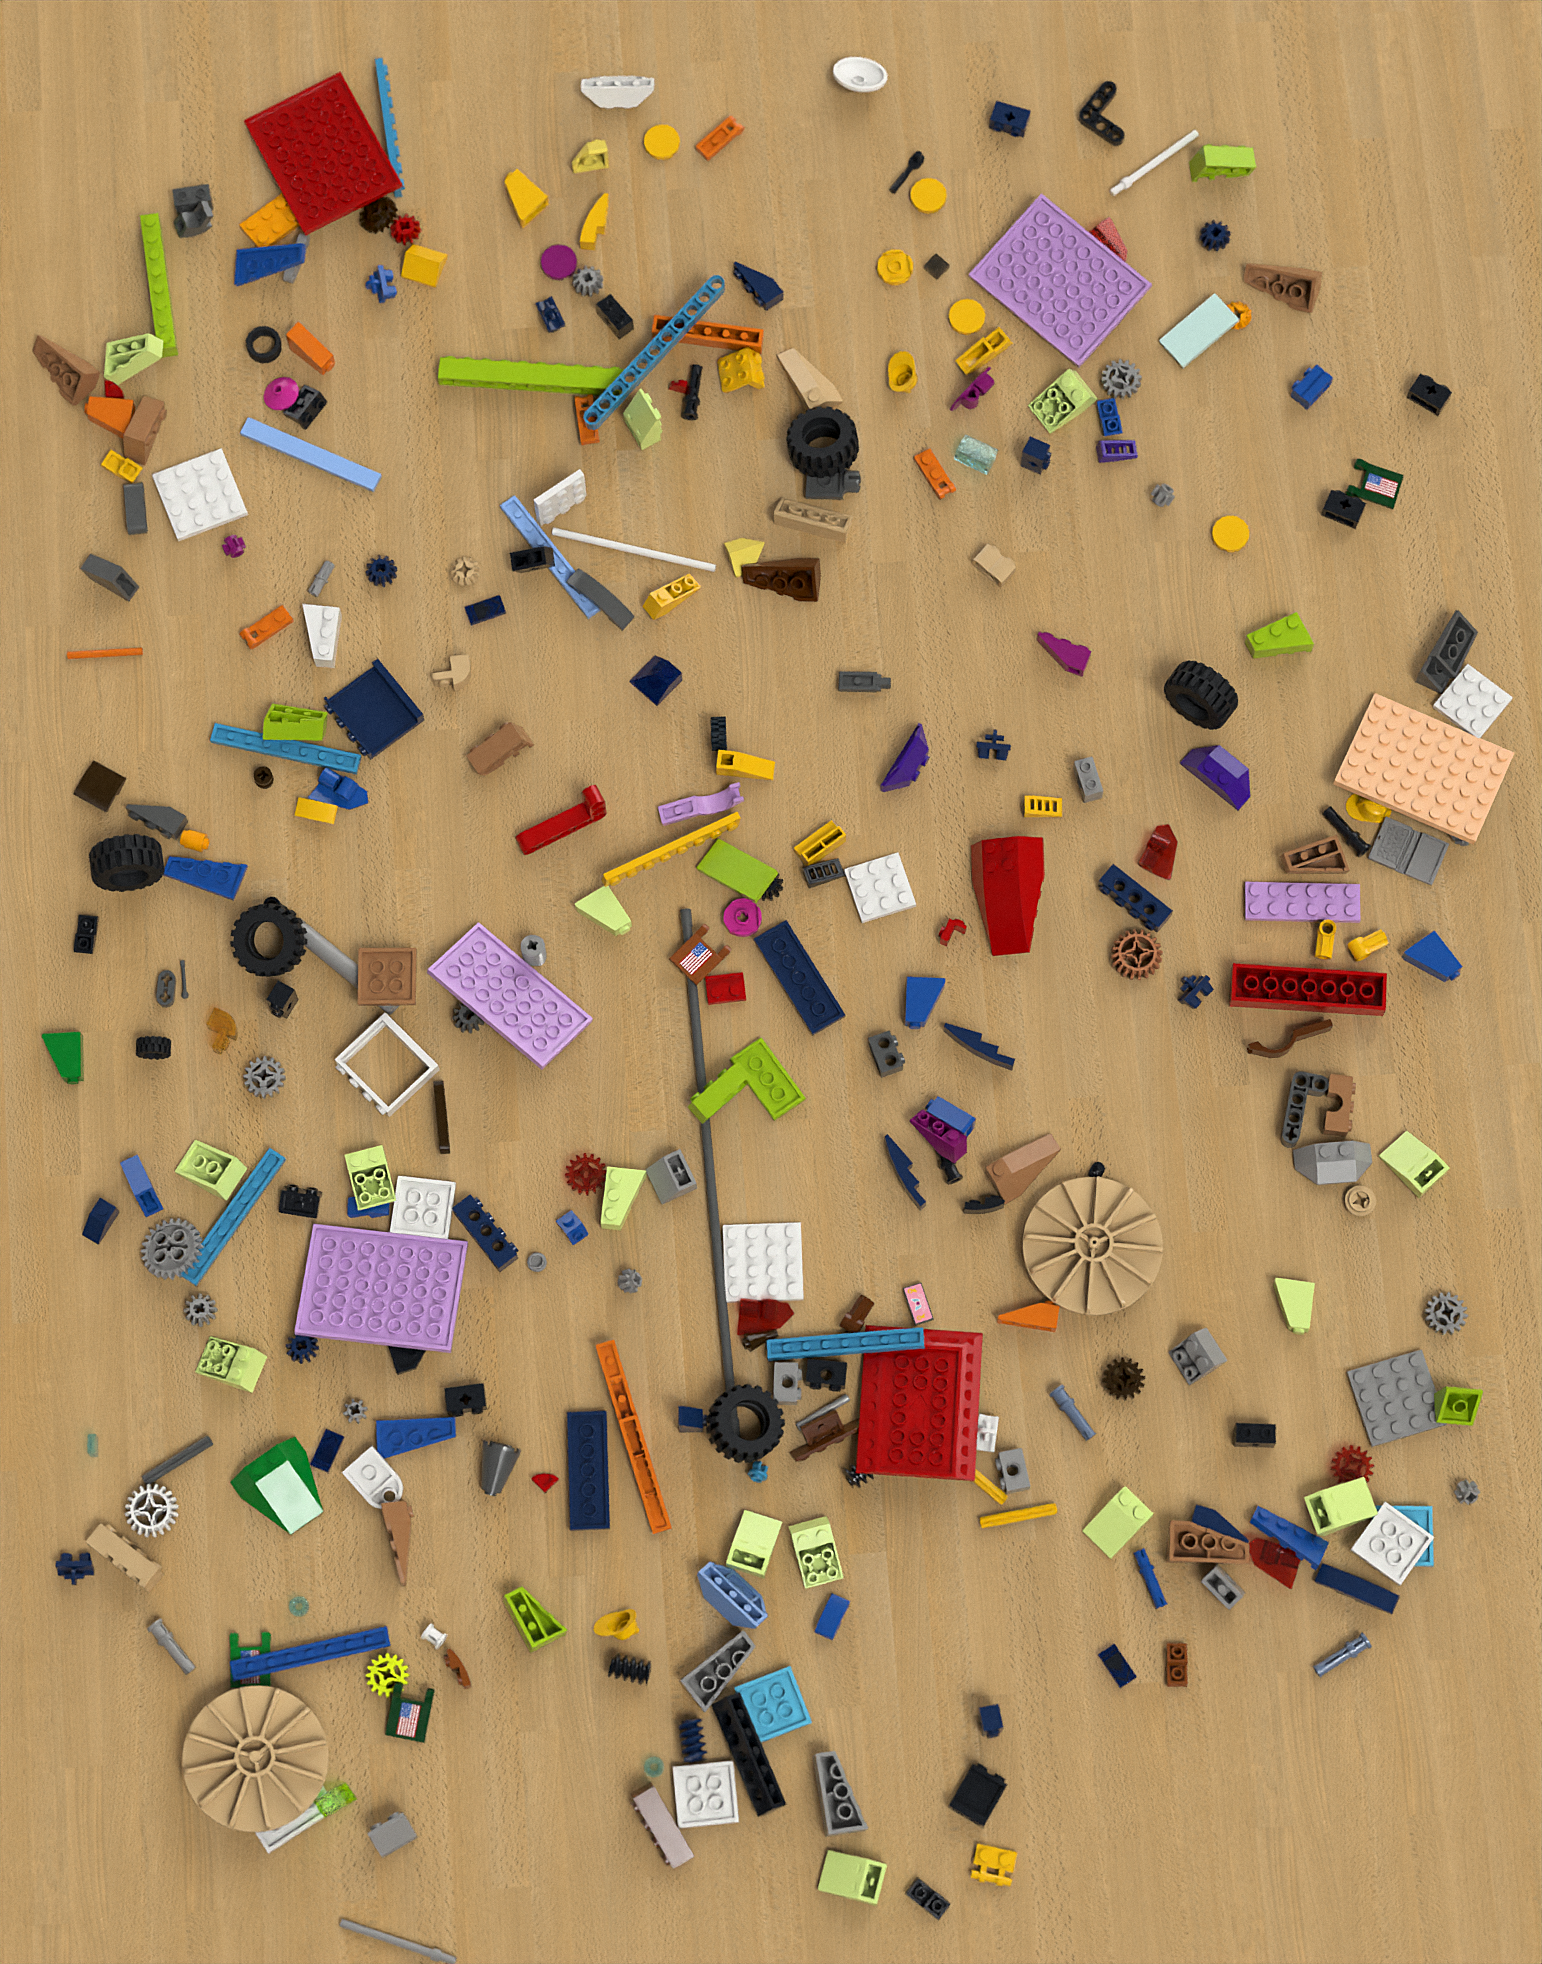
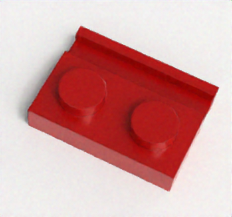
[705,972,746,1005]

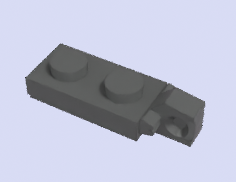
[839,671,891,692]

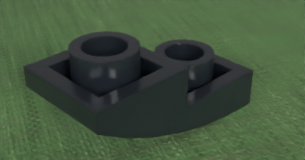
[74,915,99,954]
[964,1195,1005,1214]
[904,1878,951,1920]

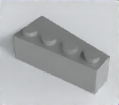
[680,1630,756,1713]
[812,1751,868,1837]

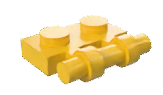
[971,1844,1017,1887]

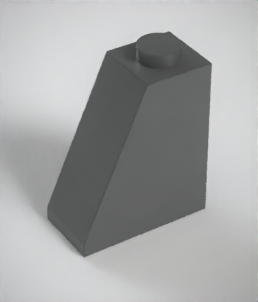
[80,554,139,602]

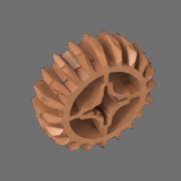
[1111,929,1163,980]

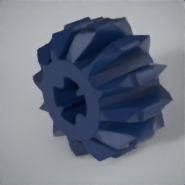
[1199,220,1231,252]
[366,555,398,587]
[285,1332,319,1364]

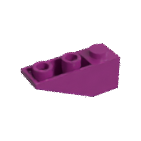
[1037,632,1091,677]
[910,1109,967,1163]

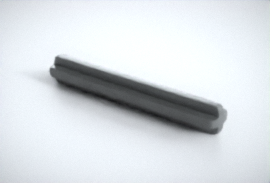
[142,1436,213,1485]

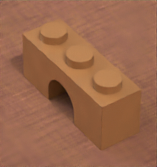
[1323,1074,1356,1137]

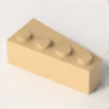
[85,1523,164,1593]

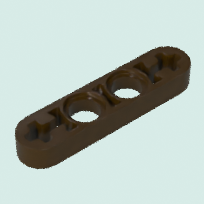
[434,1081,450,1154]

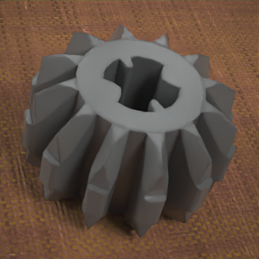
[453,1003,484,1034]

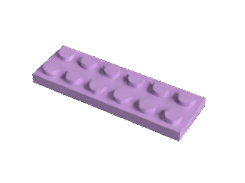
[1245,882,1360,923]

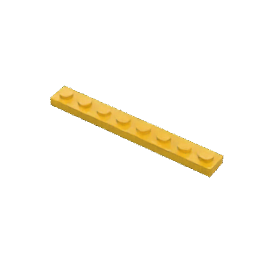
[602,812,741,887]

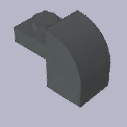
[174,201,213,238]

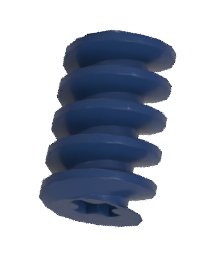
[678,1718,707,1763]

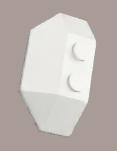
[581,76,654,109]

